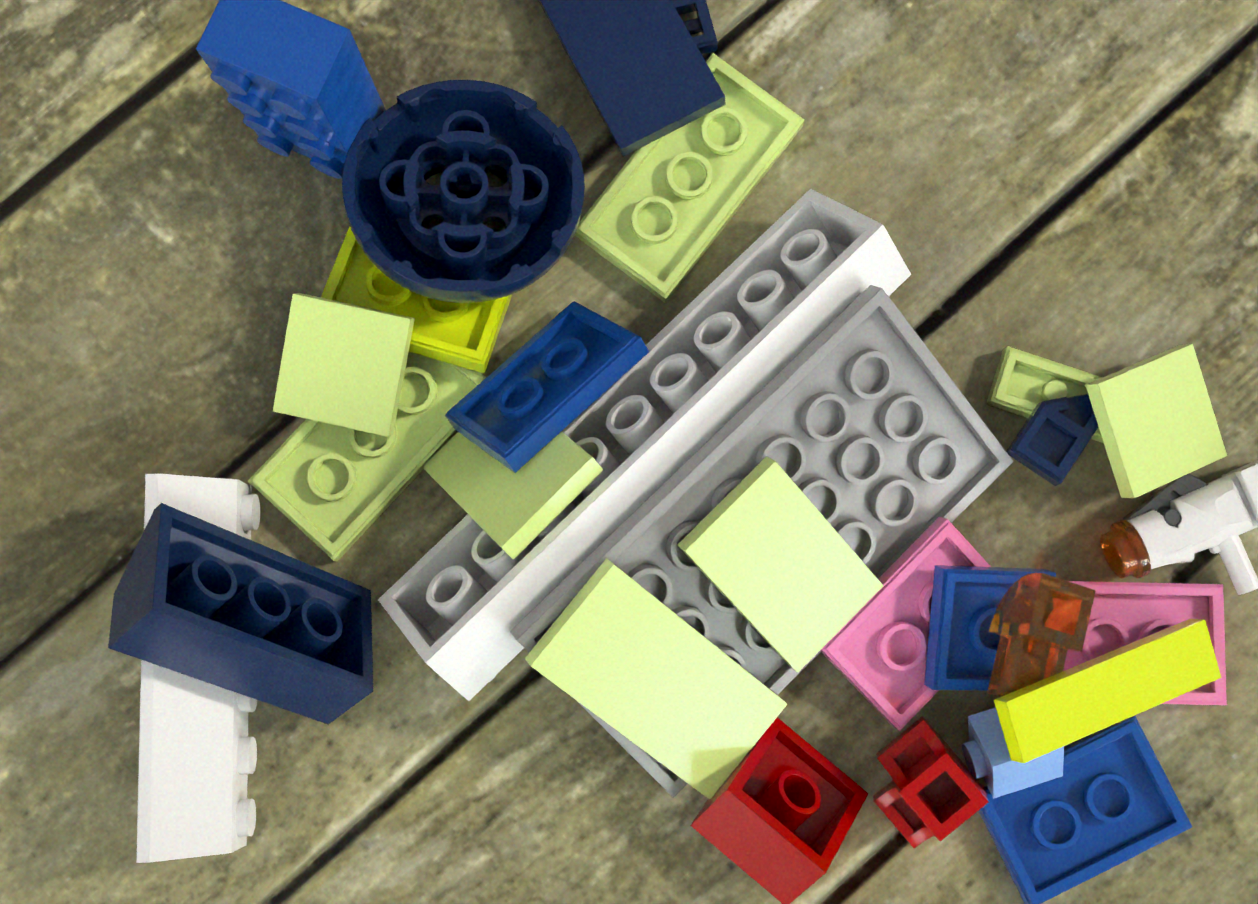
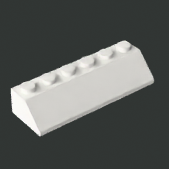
[136,474,260,863]

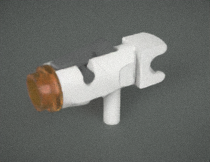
[1100,460,1258,595]

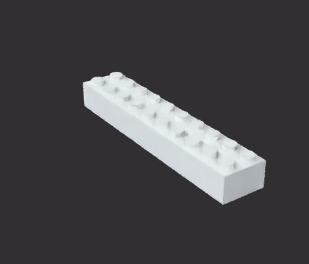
[378,189,911,701]

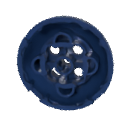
[342,80,585,303]

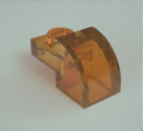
[987,573,1096,697]

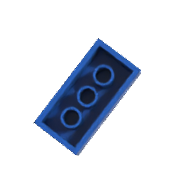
[196,0,386,179]

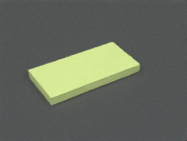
[574,53,805,303]
[248,352,486,562]
[525,558,787,800]

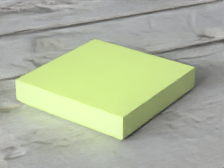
[273,293,415,437]
[1085,344,1227,498]

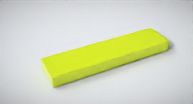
[994,619,1222,763]

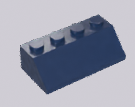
[108,503,374,725]

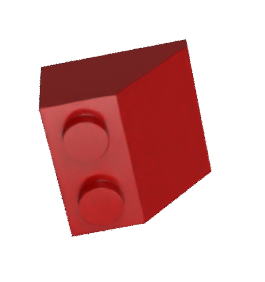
[690,717,869,904]

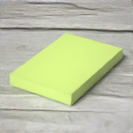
[422,431,603,559]
[677,456,883,672]

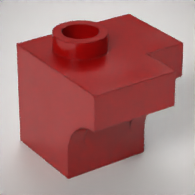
[873,716,989,848]

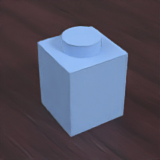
[962,707,1064,799]

